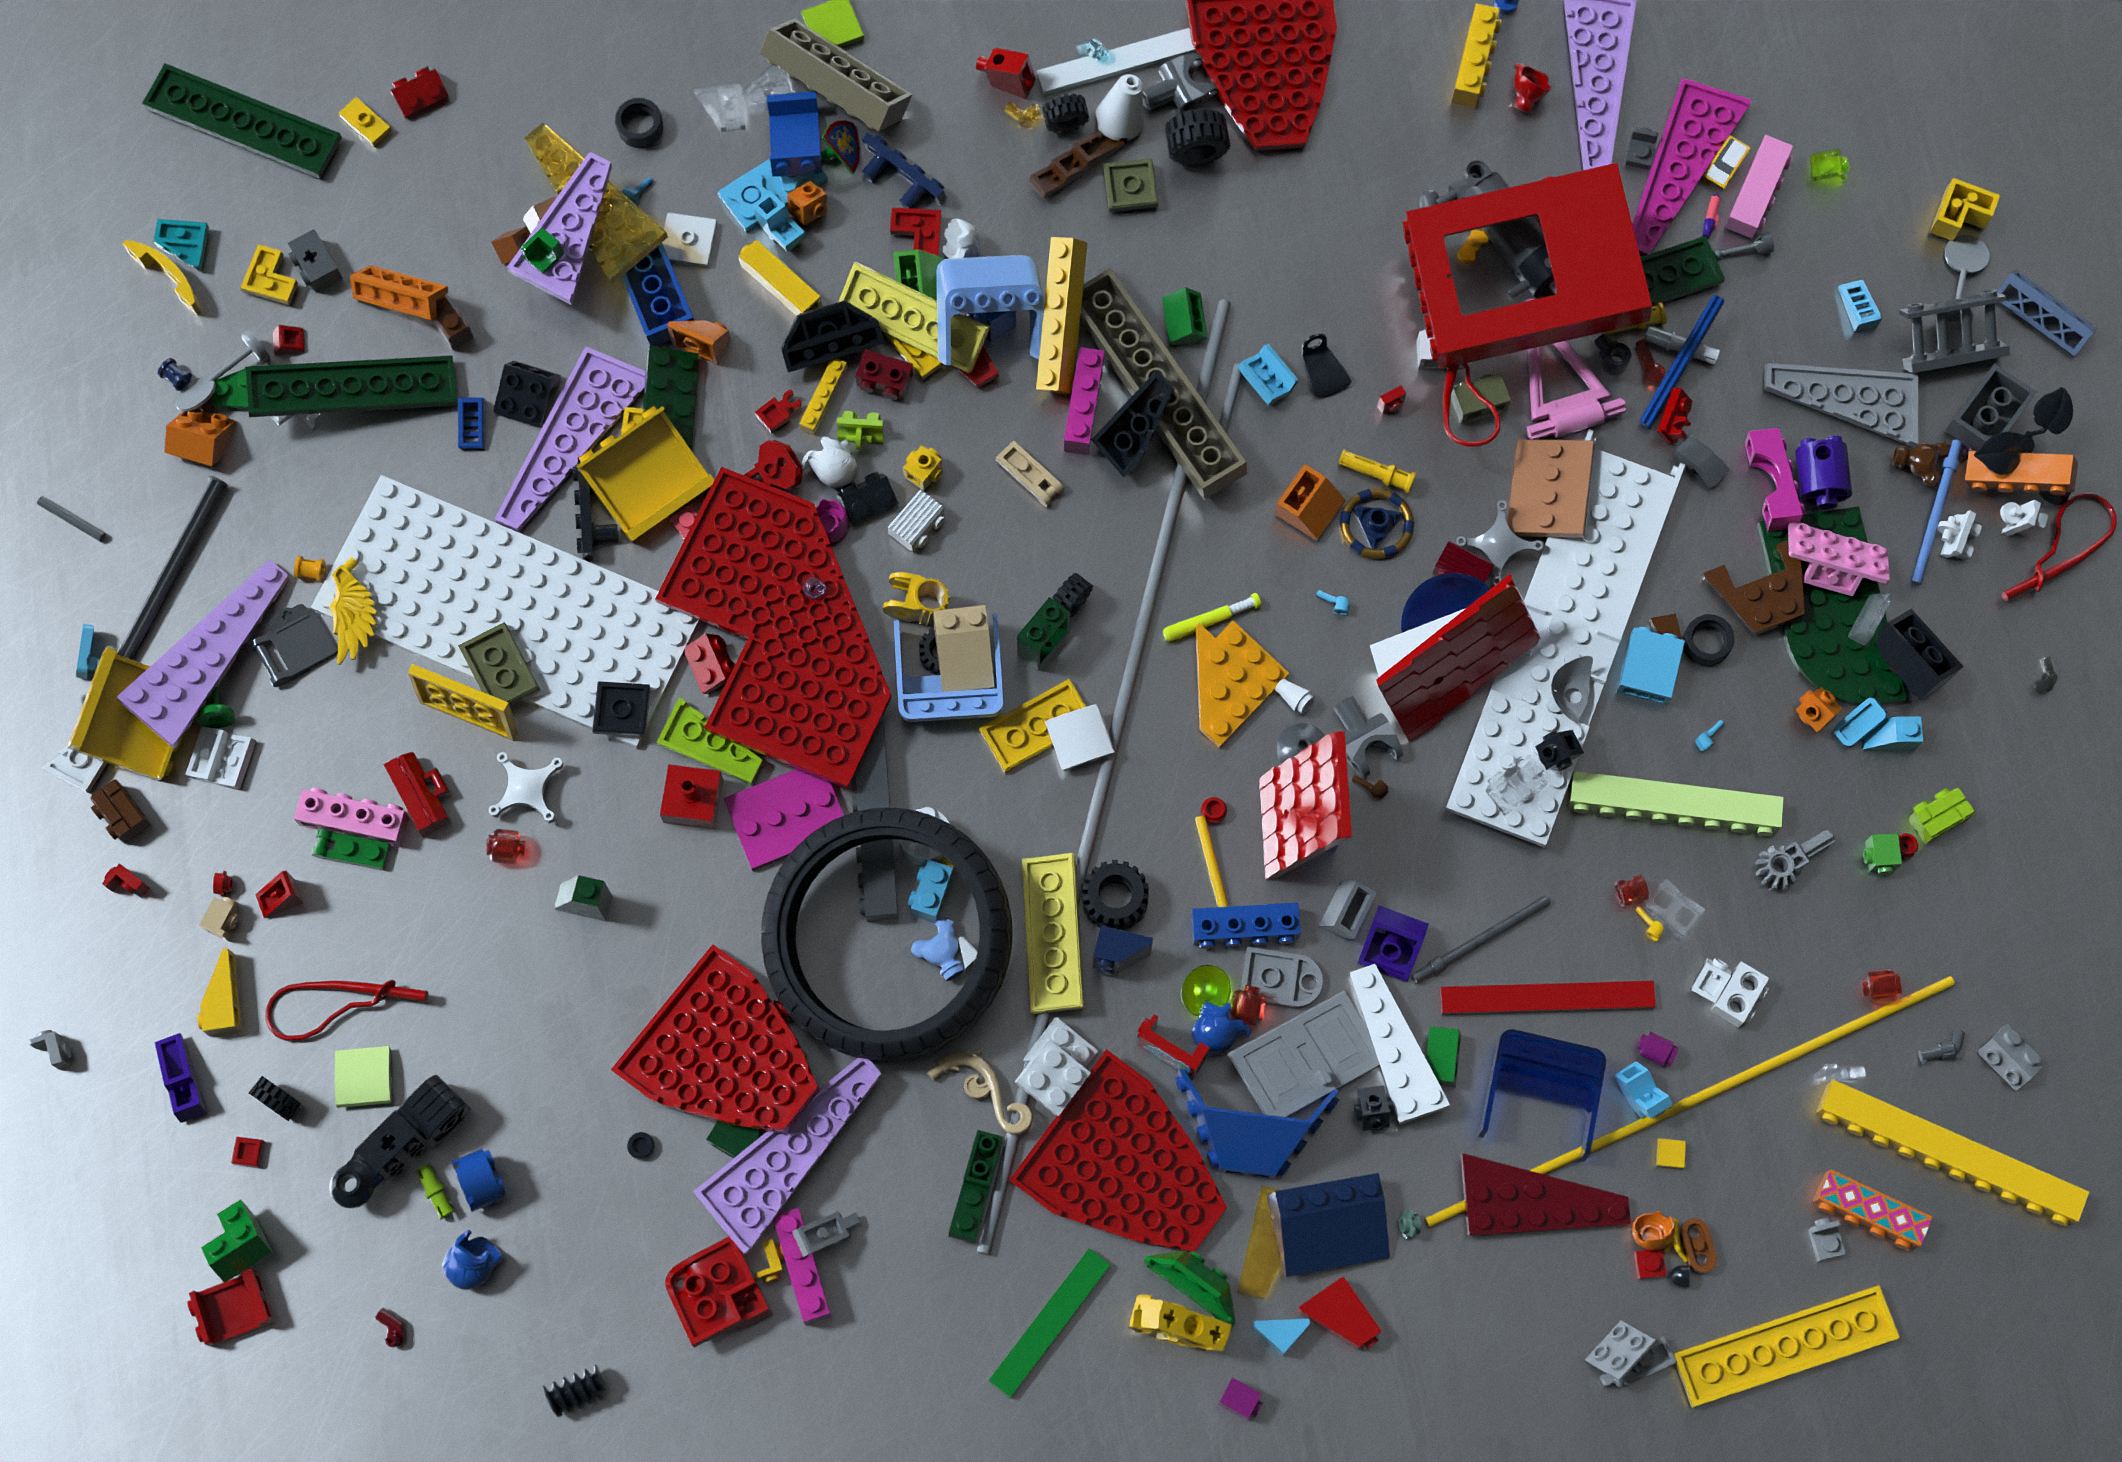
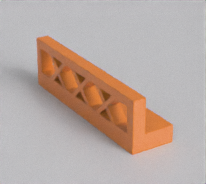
[350,265,448,320]

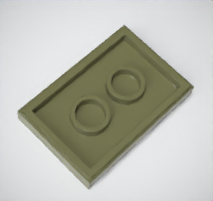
[458,622,540,705]

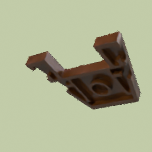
[1703,540,1805,635]

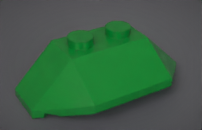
[1143,1251,1236,1329]

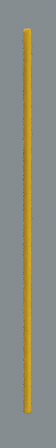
[1425,976,1955,1228]

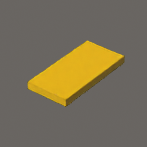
[979,679,1086,774]

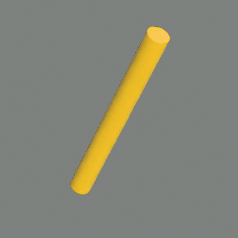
[1195,815,1229,907]

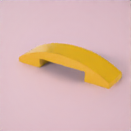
[122,240,201,316]

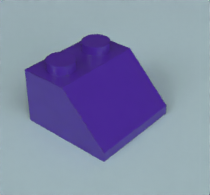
[1358,905,1429,982]

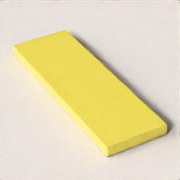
[839,262,991,373]
[1022,853,1085,1014]

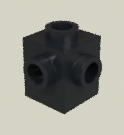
[1535,730,1584,771]
[1354,1085,1394,1131]

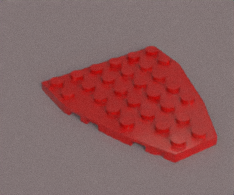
[1186,0,1337,151]
[611,944,820,1133]
[1009,1049,1227,1252]

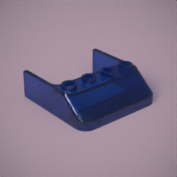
[1478,1029,1606,1162]

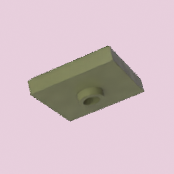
[1103,158,1159,212]

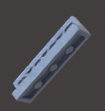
[1997,269,2097,356]

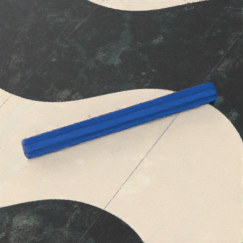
[1640,295,1724,428]

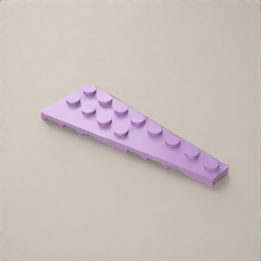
[494,346,646,532]
[117,559,289,749]

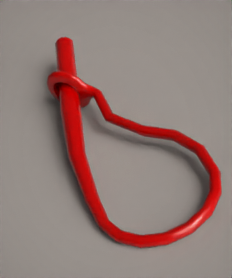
[1443,363,1501,447]
[2002,492,2117,601]
[265,980,428,1041]

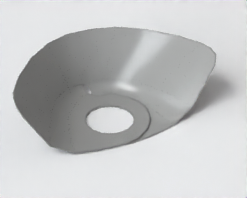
[1551,656,1593,723]

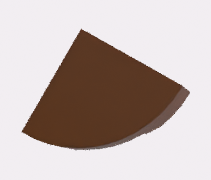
[1649,614,1682,639]

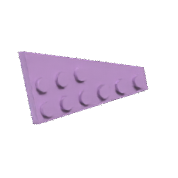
[507,152,612,305]

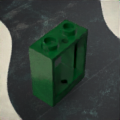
[1017,597,1070,670]

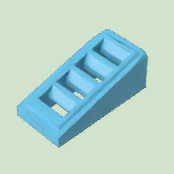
[1838,280,1882,332]

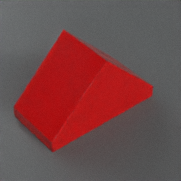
[255,871,303,918]

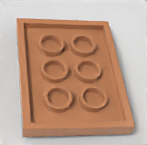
[1507,440,1595,538]

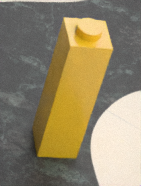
[739,239,822,315]

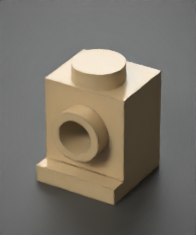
[199,897,239,942]

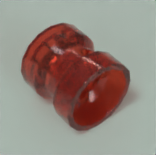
[1614,875,1649,907]

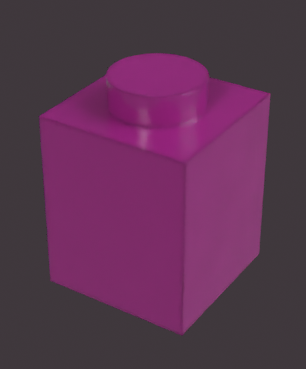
[1218,1377,1263,1421]

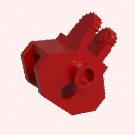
[744,440,803,489]

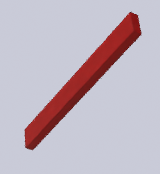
[1440,981,1656,1015]

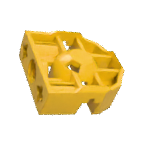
[1129,1294,1232,1351]

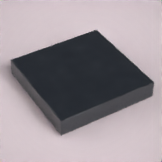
[592,681,651,737]

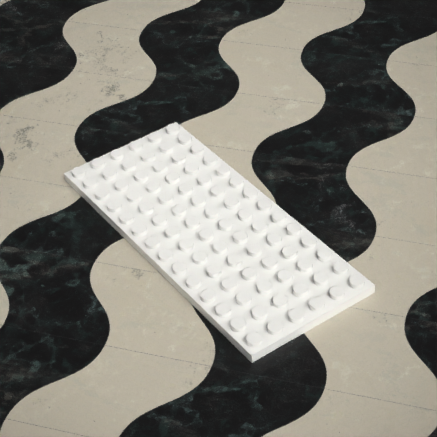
[311,475,701,749]

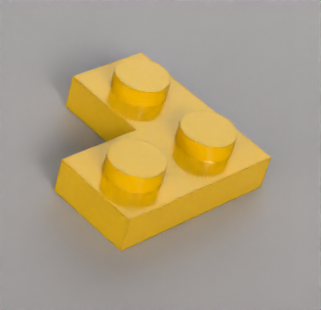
[240,244,298,305]

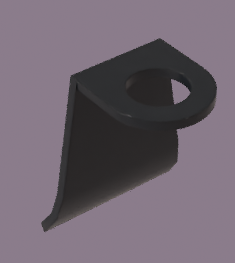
[1302,333,1352,397]

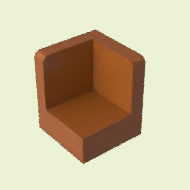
[491,226,530,264]

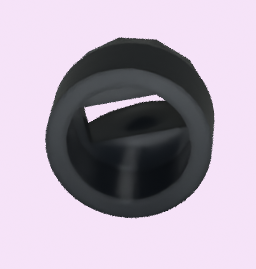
[1671,1265,1690,1287]

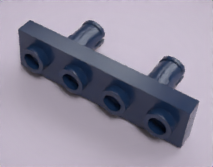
[861,133,947,209]

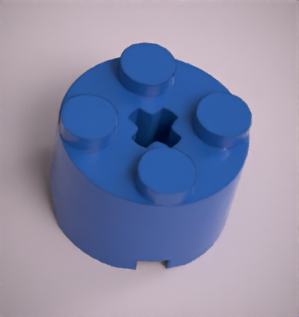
[451,1149,506,1212]

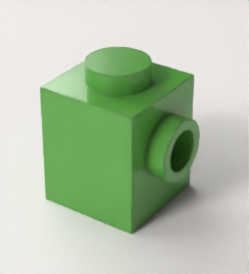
[1863,833,1902,875]

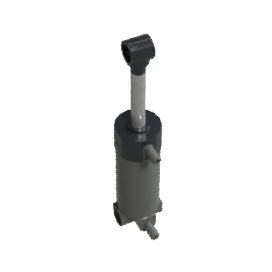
[1436,160,1631,376]

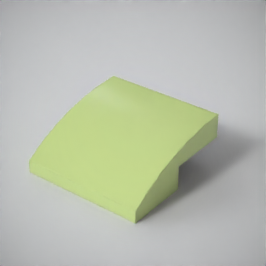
[335,1046,392,1108]

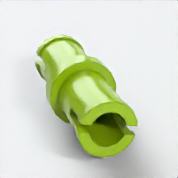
[415,1163,456,1219]

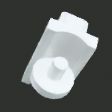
[2000,500,2048,536]
[1937,510,1982,560]

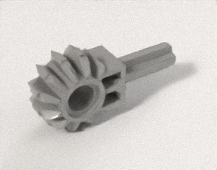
[1755,830,1835,890]

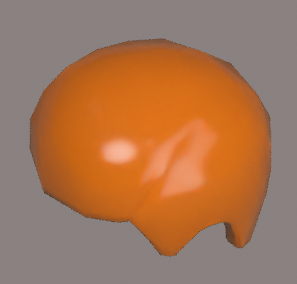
[1632,1211,1675,1251]

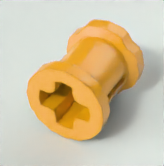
[294,556,326,582]

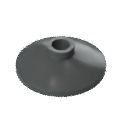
[1276,723,1325,764]

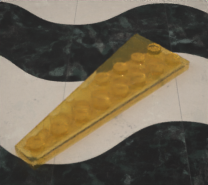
[525,123,668,284]

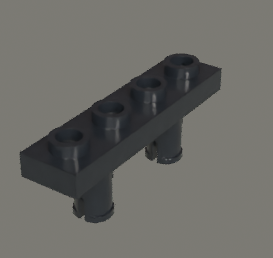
[573,457,618,562]

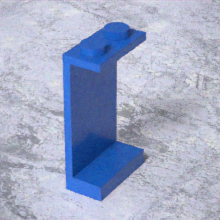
[767,91,822,177]

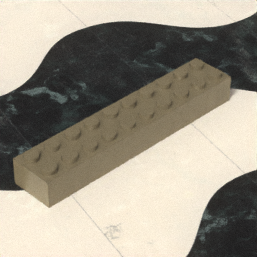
[1080,268,1247,500]

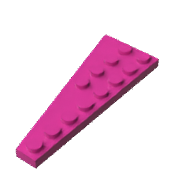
[1632,78,1751,256]

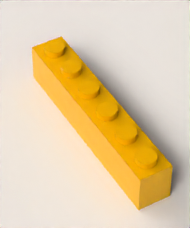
[1036,237,1088,394]

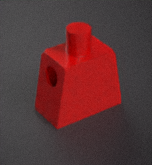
[976,48,1036,100]

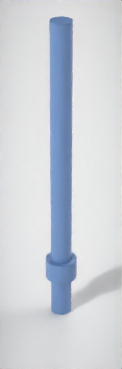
[1911,440,1963,585]

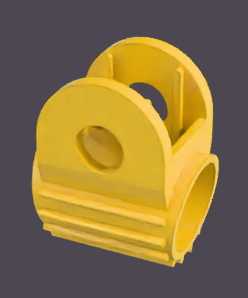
[882,572,950,626]

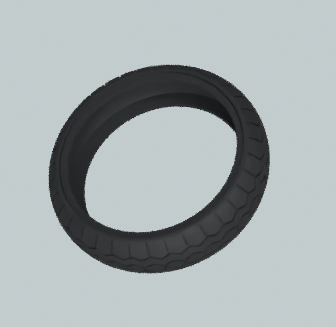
[761,807,1013,1061]

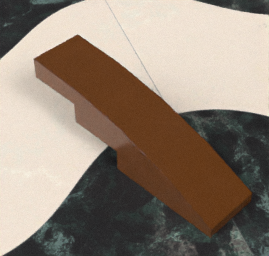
[1028,131,1125,199]

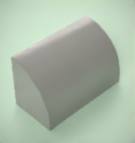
[1319,879,1377,939]

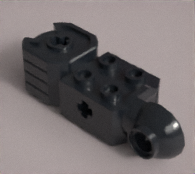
[329,1074,471,1209]

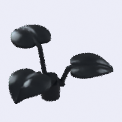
[1974,387,2073,505]

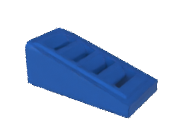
[458,397,486,449]

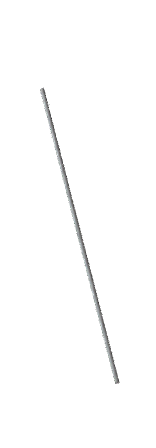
[977,300,1231,1255]

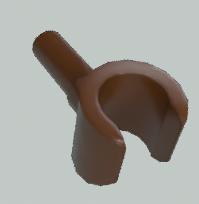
[1352,775,1389,799]

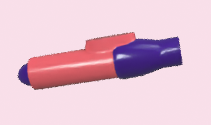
[1702,194,1721,239]

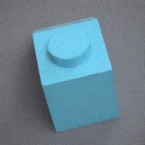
[1862,717,1923,751]

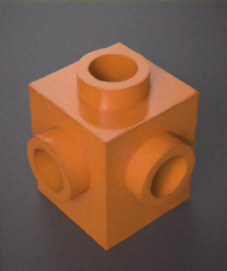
[787,181,827,225]
[1796,687,1843,732]

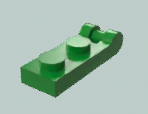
[311,829,391,870]

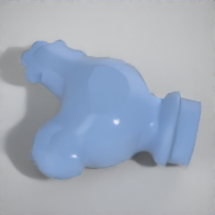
[911,916,965,981]

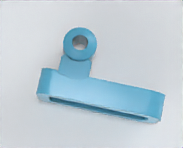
[76,624,100,679]
[1834,698,1888,746]

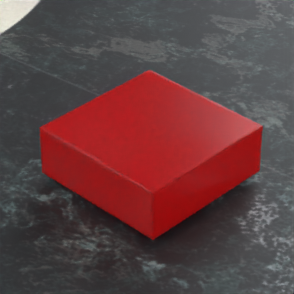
[231,1137,265,1168]

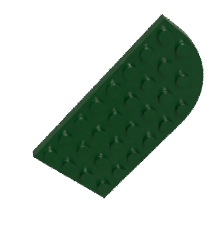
[1757,506,1907,706]

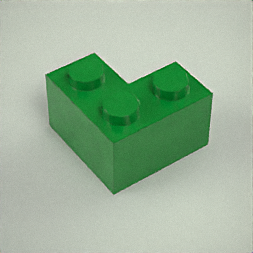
[201,1199,273,1283]

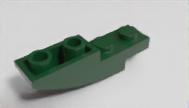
[948,1130,1004,1244]

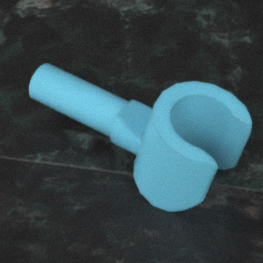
[1316,590,1350,615]
[1695,720,1724,752]

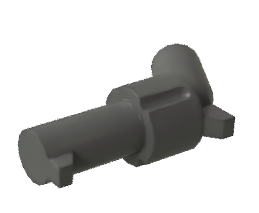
[1918,1030,1965,1065]

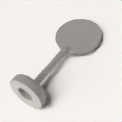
[1945,235,1990,329]
[175,329,270,412]

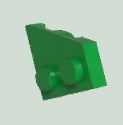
[211,365,253,411]

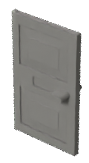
[1227,991,1380,1117]

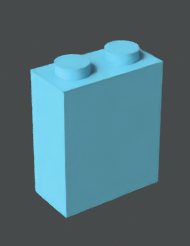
[1616,627,1685,706]

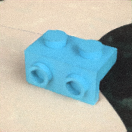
[1237,344,1298,405]

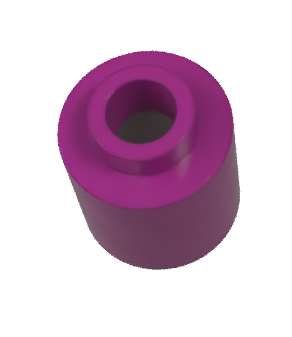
[1636,1031,1679,1067]

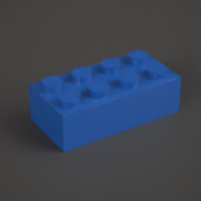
[611,232,695,347]

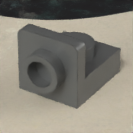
[1625,128,1658,170]

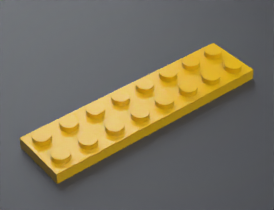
[1674,1285,1900,1408]

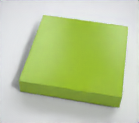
[801,0,864,48]

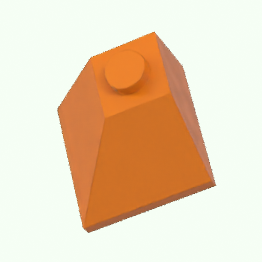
[667,320,731,365]

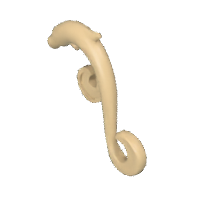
[927,1049,1033,1135]

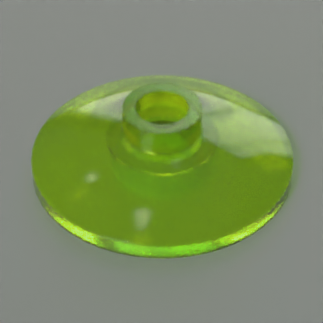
[1181,965,1231,1017]

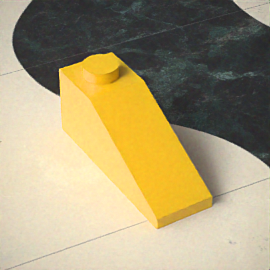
[197,948,241,1036]

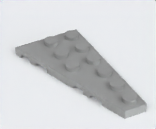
[1764,363,1918,448]

